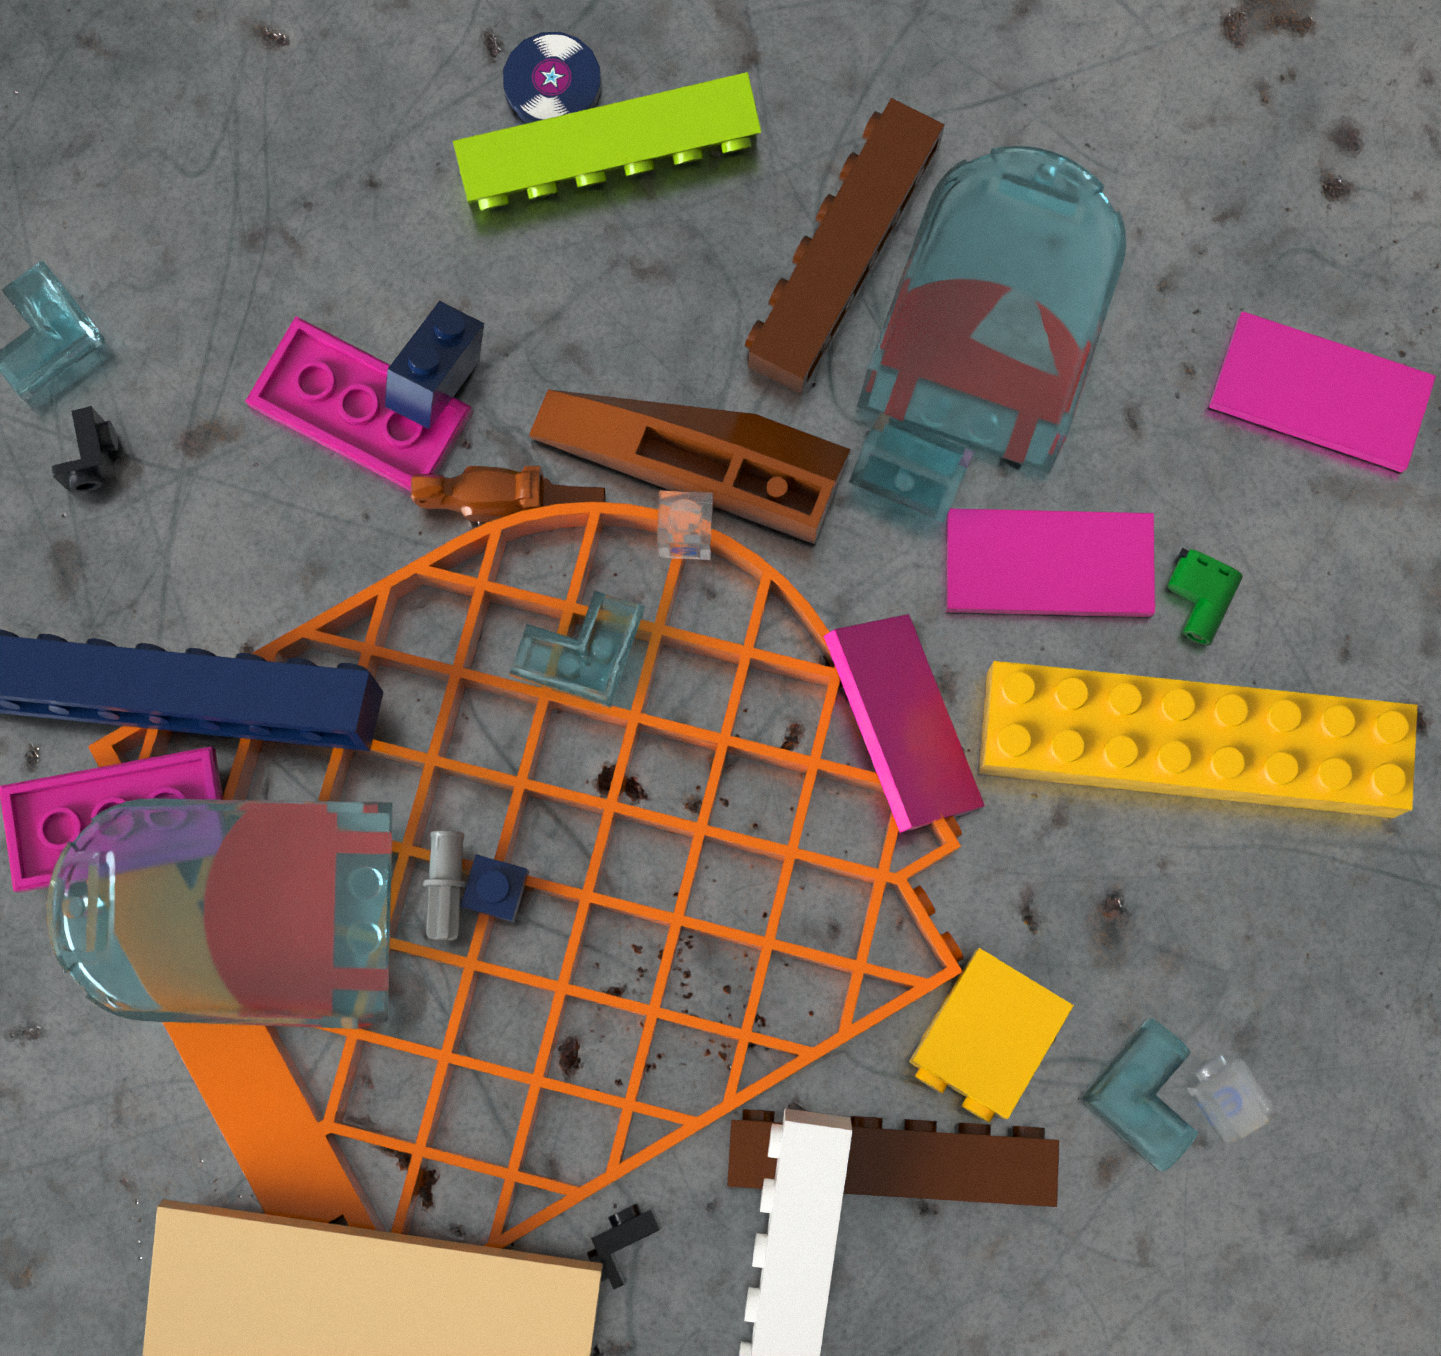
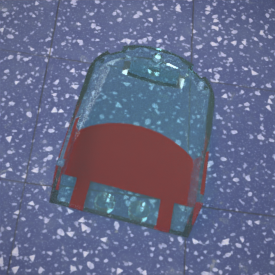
[857,146,1126,473]
[46,798,393,1029]

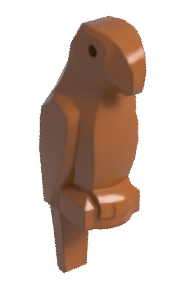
[411,466,605,522]

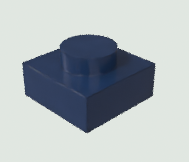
[460,854,529,923]

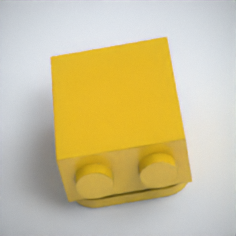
[909,948,1074,1123]

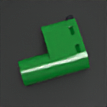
[1167,548,1243,646]

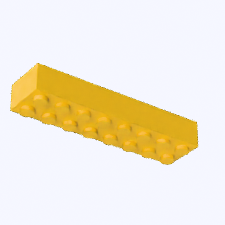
[978,661,1418,818]

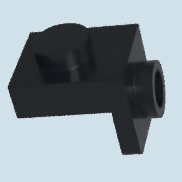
[52,406,118,492]
[587,1203,662,1289]

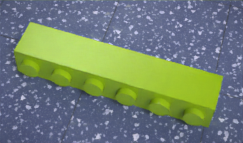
[453,72,761,211]

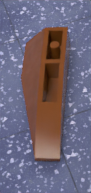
[529,389,851,544]

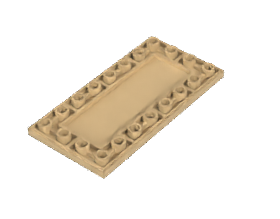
[143,1199,603,1356]

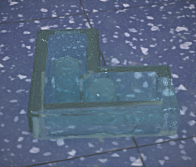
[0,260,105,401]
[509,591,646,709]
[1078,1018,1198,1172]

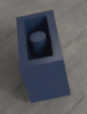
[385,301,484,429]

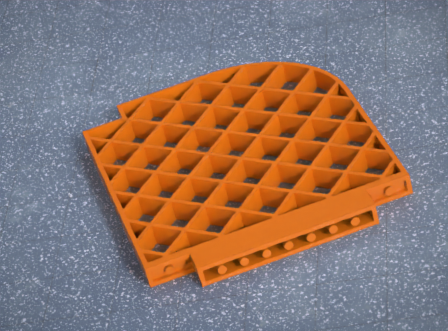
[86,502,964,1249]

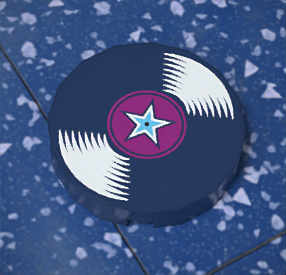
[503,32,601,124]

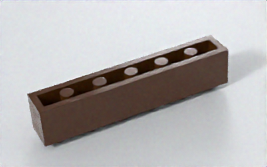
[745,98,945,395]
[727,1109,1059,1207]

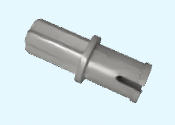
[423,831,467,941]

